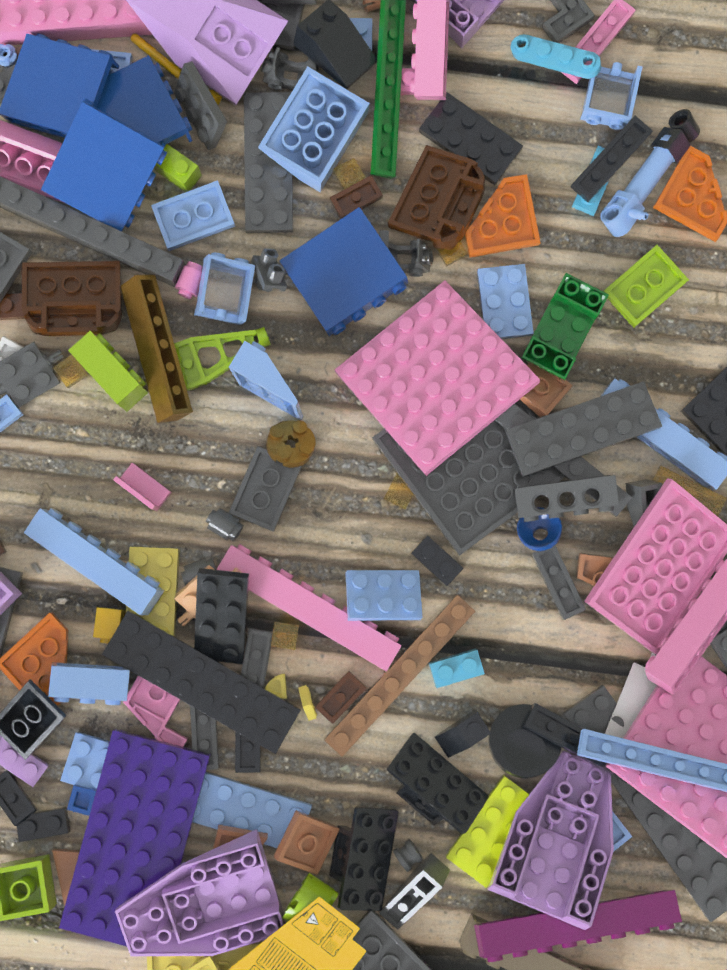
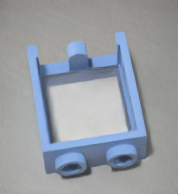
[580,57,643,130]
[194,252,255,325]

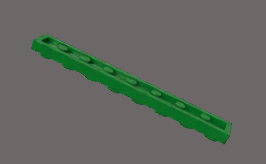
[370,0,406,179]

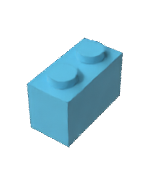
[428,649,485,688]

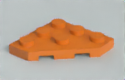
[653,145,727,242]
[465,174,541,258]
[0,612,69,706]

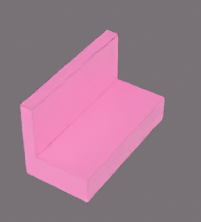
[113,463,172,511]

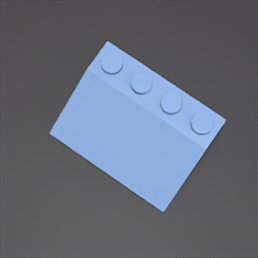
[258,66,370,192]
[229,341,303,420]

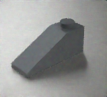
[625,479,663,527]
[379,853,450,930]

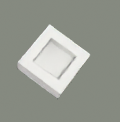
[0,335,24,361]

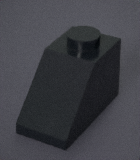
[434,710,491,758]

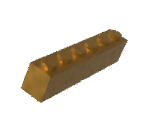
[120,275,193,423]

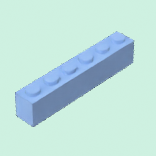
[601,379,727,491]
[24,508,165,615]

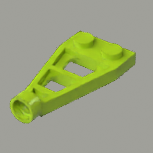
[174,327,271,391]

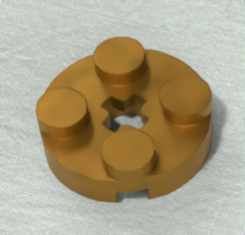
[266,420,316,468]

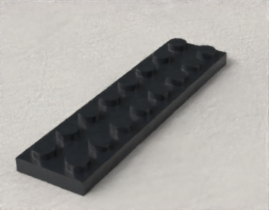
[102,611,301,754]

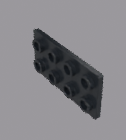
[387,733,489,835]
[329,806,399,911]

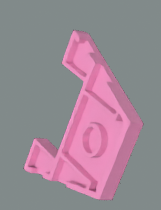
[123,676,188,747]

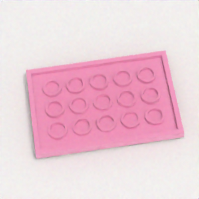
[584,478,727,655]

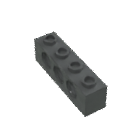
[514,474,619,522]

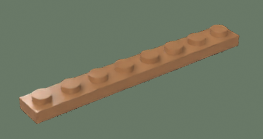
[324,595,476,757]

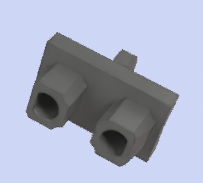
[251,248,287,292]

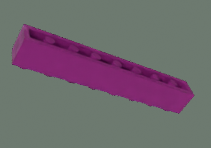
[474,890,682,962]

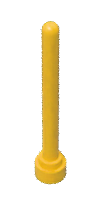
[130,33,222,105]

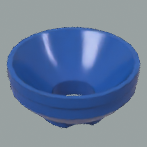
[517,507,562,551]

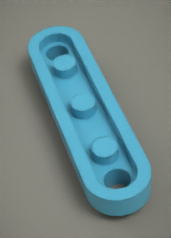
[511,34,601,79]

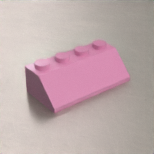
[0,120,66,204]

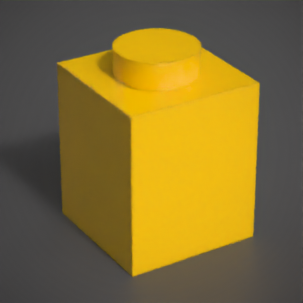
[93,607,126,644]

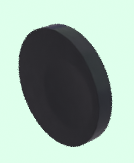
[488,704,561,778]

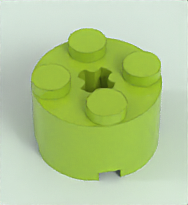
[282,873,339,922]

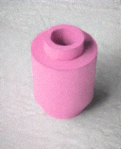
[175,261,203,299]

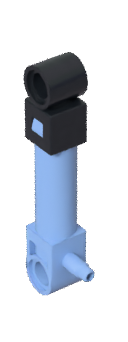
[600,109,700,237]

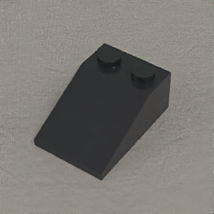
[293,0,377,89]
[0,679,67,760]

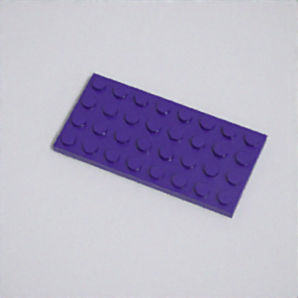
[59,729,211,947]

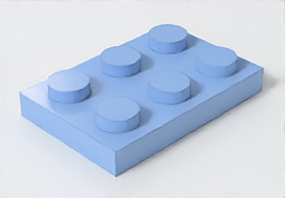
[151,180,235,251]
[477,264,534,339]
[345,570,423,621]

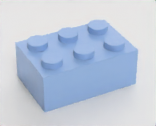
[48,662,130,705]

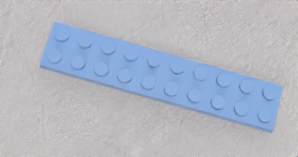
[60,732,312,848]

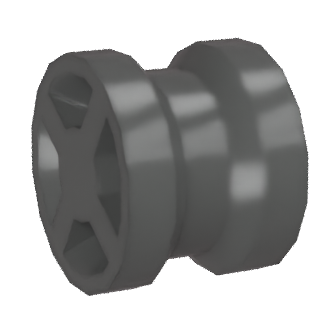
[393,839,424,872]

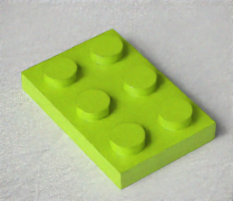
[603,245,689,328]

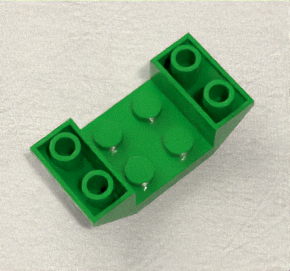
[522,273,609,380]

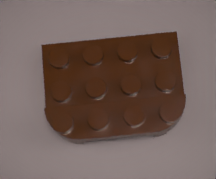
[388,145,485,250]
[22,261,122,336]

